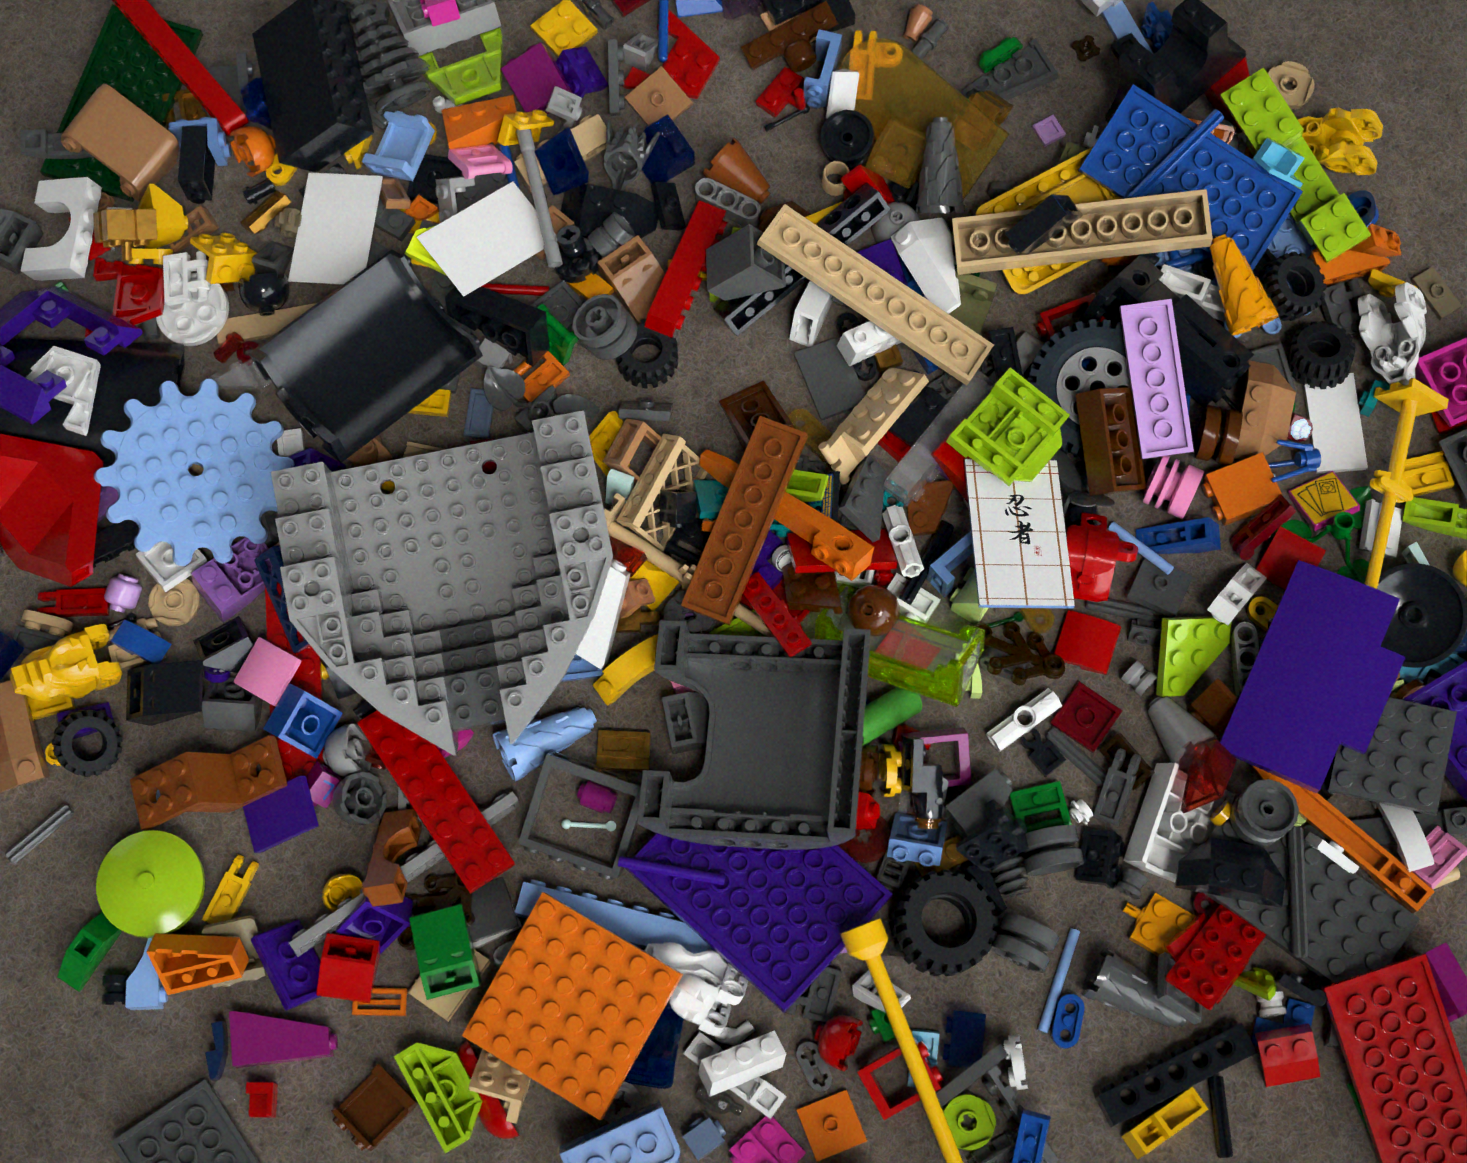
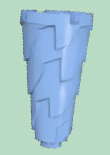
[492,707,597,782]

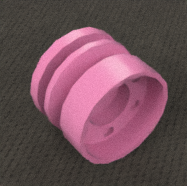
[1143,456,1204,520]

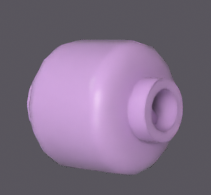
[104,573,142,613]

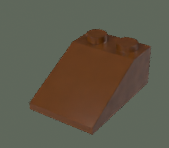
[719,381,794,452]

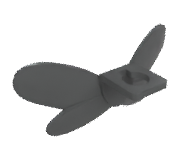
[1051,449,1115,516]

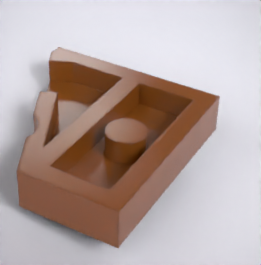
[906,480,955,536]

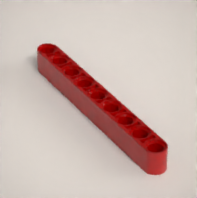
[112,0,249,136]

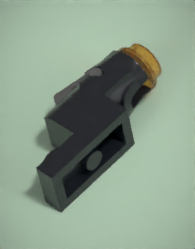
[901,736,948,829]

